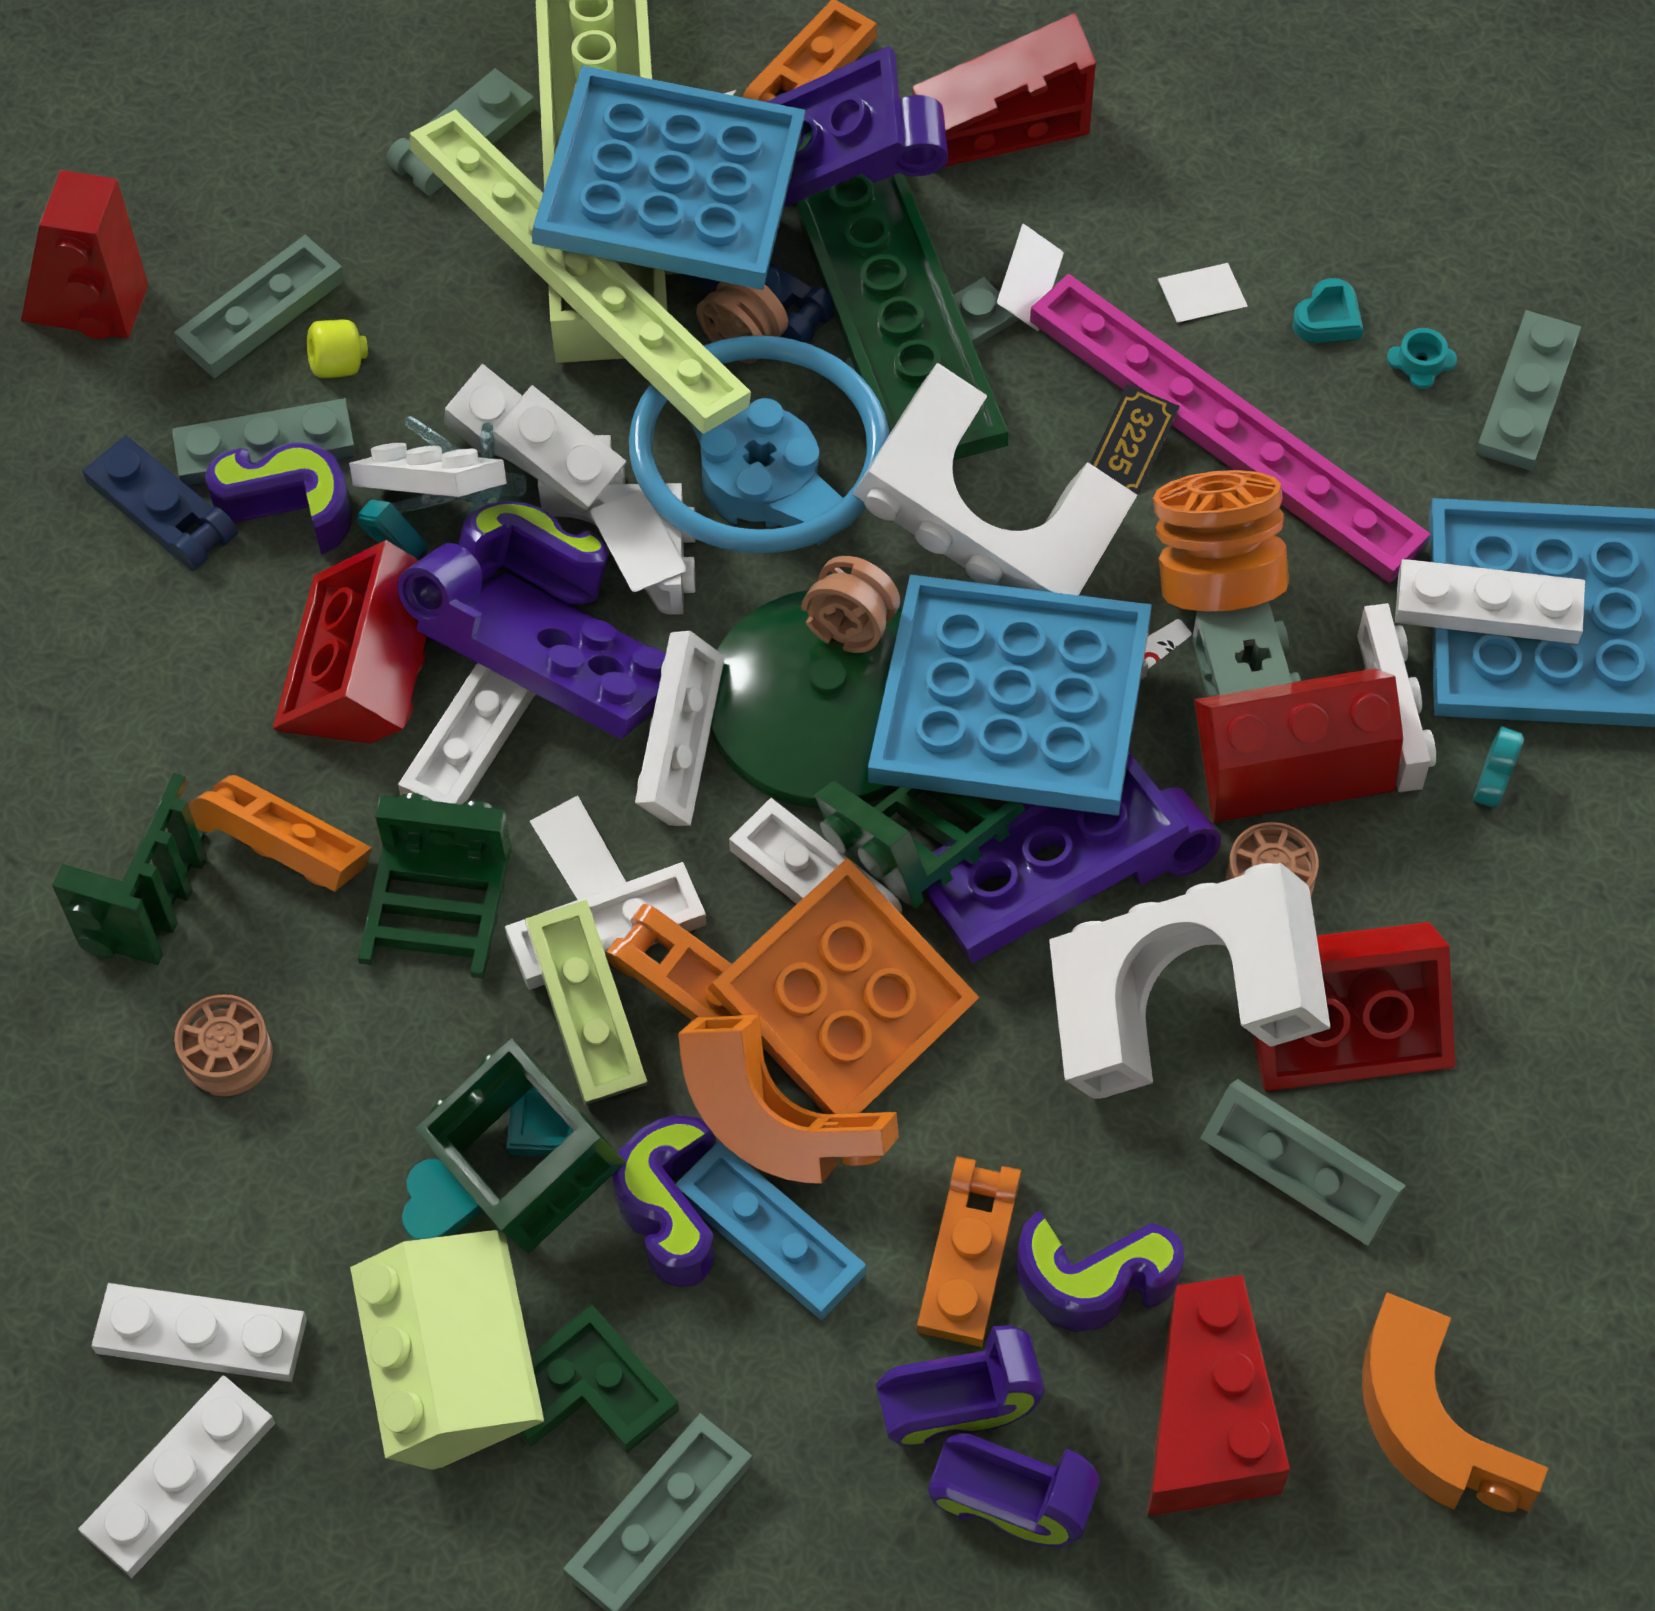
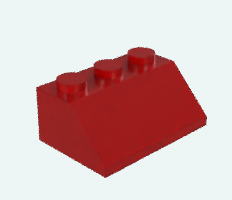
[272,540,427,744]
[1194,668,1404,822]
[1252,922,1455,1091]

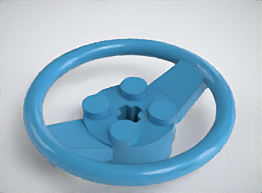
[629,336,890,553]

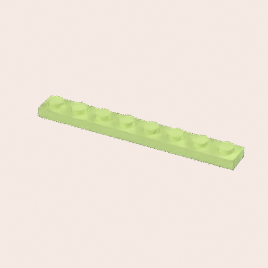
[410,109,751,434]

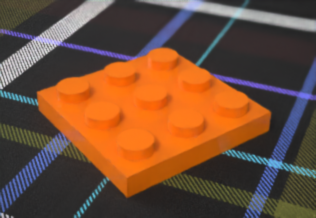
[707,857,980,1114]

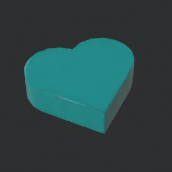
[1292,278,1363,343]
[356,499,428,559]
[1473,726,1524,809]
[506,1086,573,1157]
[402,1159,484,1241]

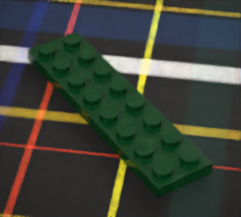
[793,131,1008,461]

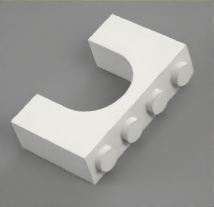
[852,363,1137,595]
[1049,863,1331,1099]

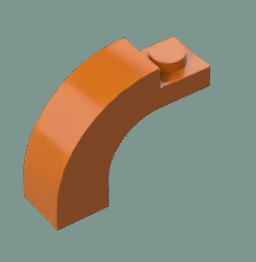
[678,1015,899,1183]
[1362,1292,1548,1512]

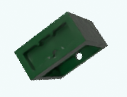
[414,1038,626,1254]

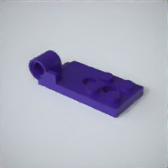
[766,46,948,208]
[398,543,666,740]
[922,752,1221,964]

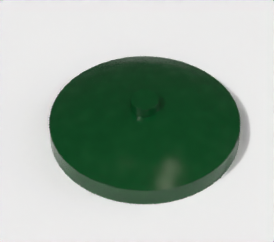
[710,590,902,809]

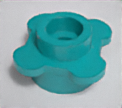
[1387,328,1457,389]

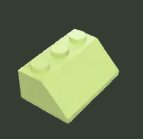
[350,1230,544,1470]

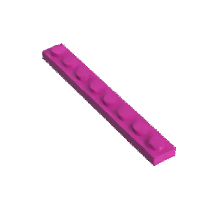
[1030,273,1430,583]

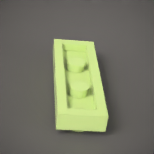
[525,899,647,1105]

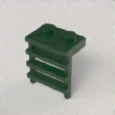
[52,773,207,965]
[815,780,1025,909]
[358,793,512,979]

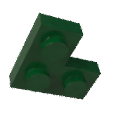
[519,1304,679,1453]

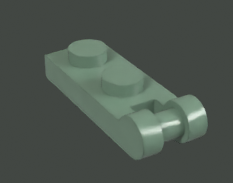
[386,68,536,196]

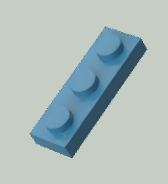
[675,1140,866,1321]

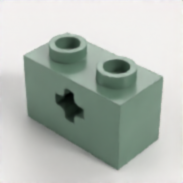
[1192,601,1301,697]

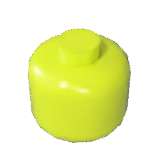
[307,319,368,378]

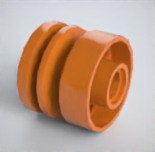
[1153,470,1289,612]

